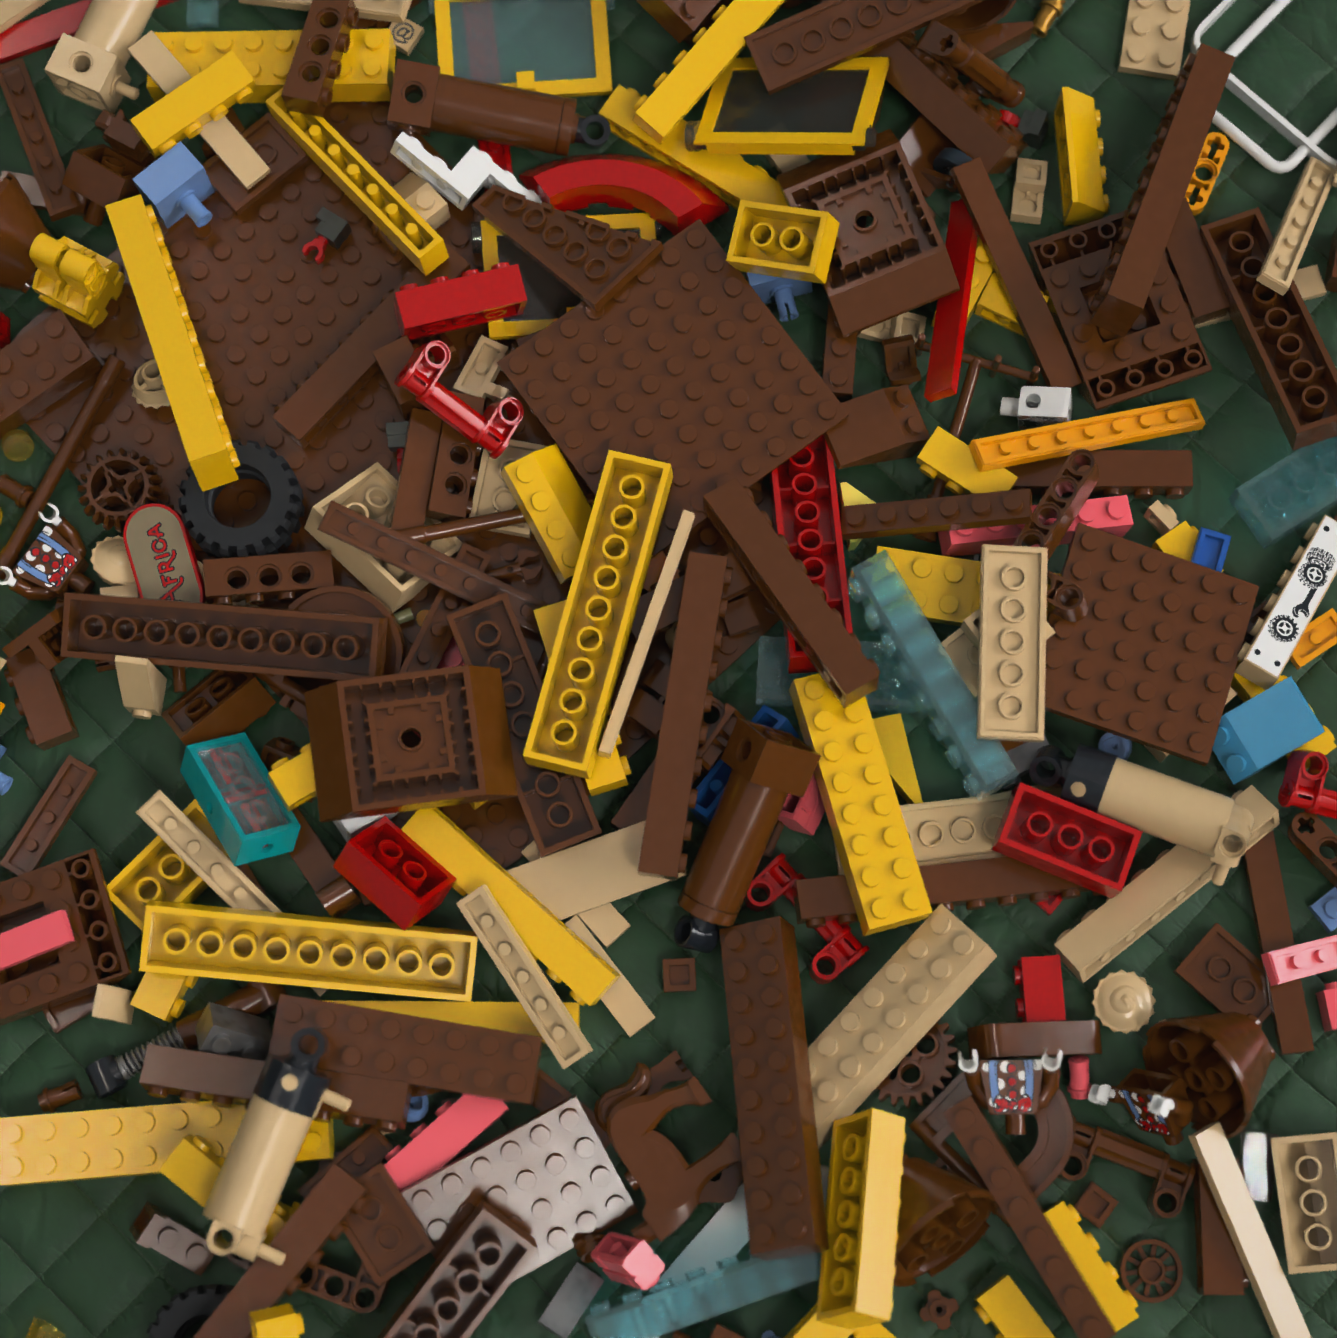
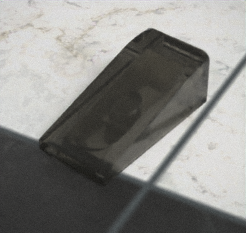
[1239,1131,1278,1202]

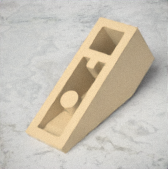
[115,655,167,719]

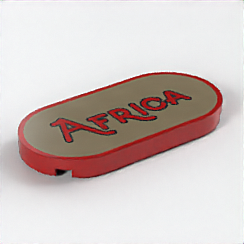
[123,503,206,603]

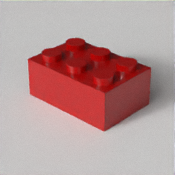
[333,816,457,931]

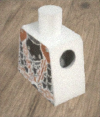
[1000,386,1073,430]

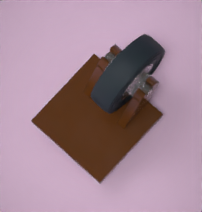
[898,113,973,198]

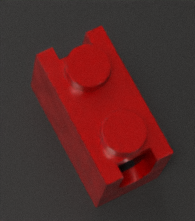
[1012,955,1066,1022]

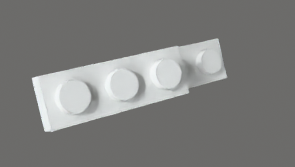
[390,132,542,211]

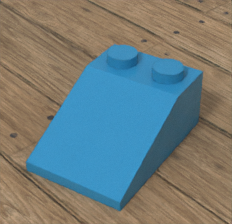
[1212,676,1325,784]

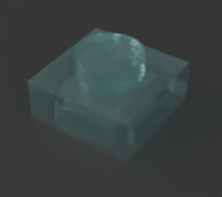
[187,0,219,28]

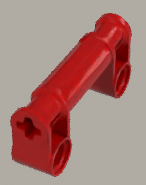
[394,340,524,459]
[1278,749,1337,820]
[744,853,870,984]

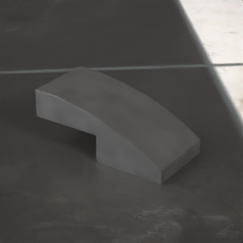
[537,1261,605,1338]

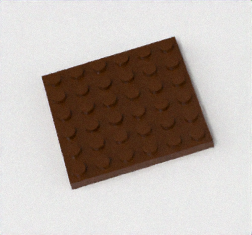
[1045,523,1259,766]

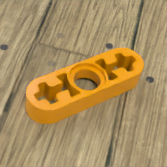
[1185,132,1229,216]

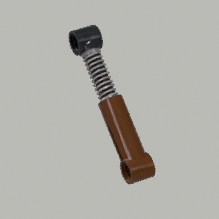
[85,981,288,1099]

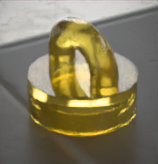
[1,429,34,462]

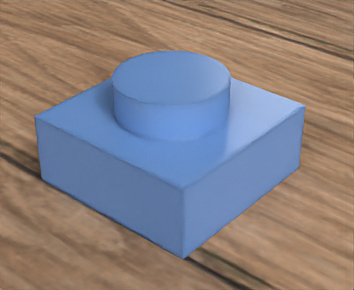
[1308,887,1337,933]

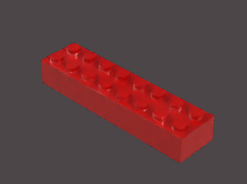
[769,435,853,674]

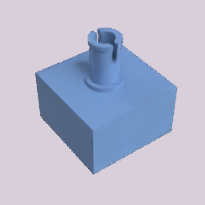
[132,141,215,229]
[745,272,813,322]

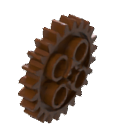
[870,1018,958,1108]

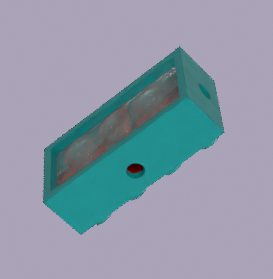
[180,732,301,866]

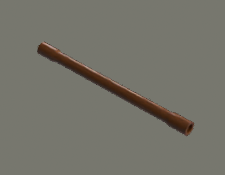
[0,354,126,580]
[395,493,596,544]

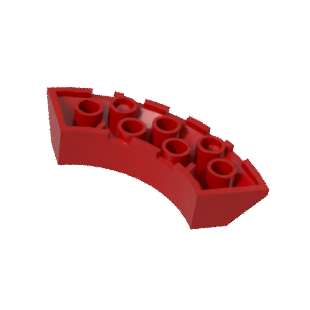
[519,154,729,236]

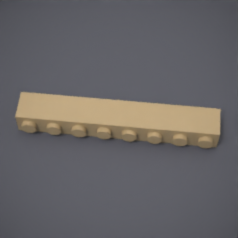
[1054,785,1280,983]

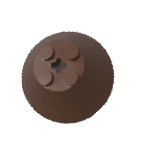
[0,172,52,294]
[1143,1012,1276,1138]
[893,1154,998,1287]

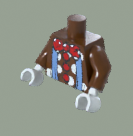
[0,503,95,601]
[958,1048,1063,1135]
[1088,1068,1194,1146]

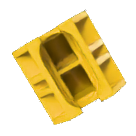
[29,233,125,328]

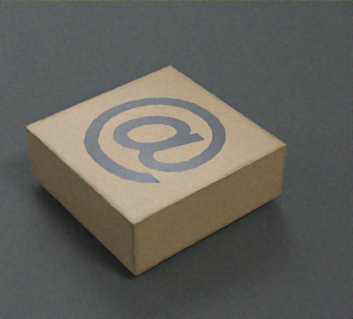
[388,18,425,56]

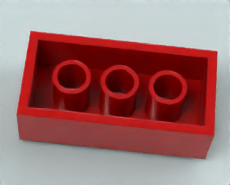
[393,262,528,341]
[990,782,1143,899]

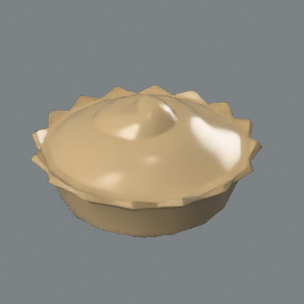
[131,359,170,409]
[90,535,136,586]
[1092,969,1156,1034]

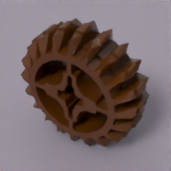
[77,447,164,533]

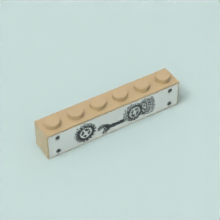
[1235,514,1337,690]

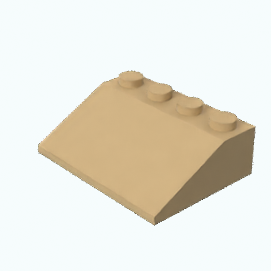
[304,462,463,613]

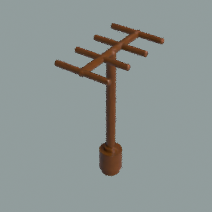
[912,333,1040,543]

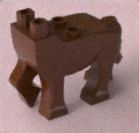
[594,1050,743,1244]

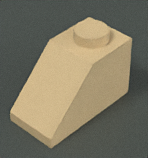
[392,172,451,230]

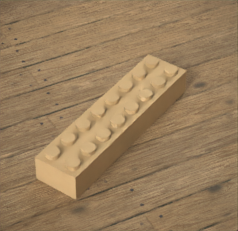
[808,904,997,1150]

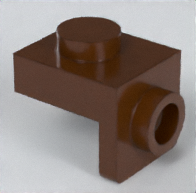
[881,334,921,386]

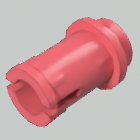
[1067,1055,1092,1100]

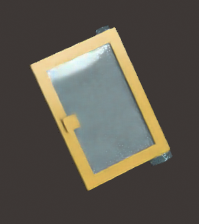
[428,0,615,97]

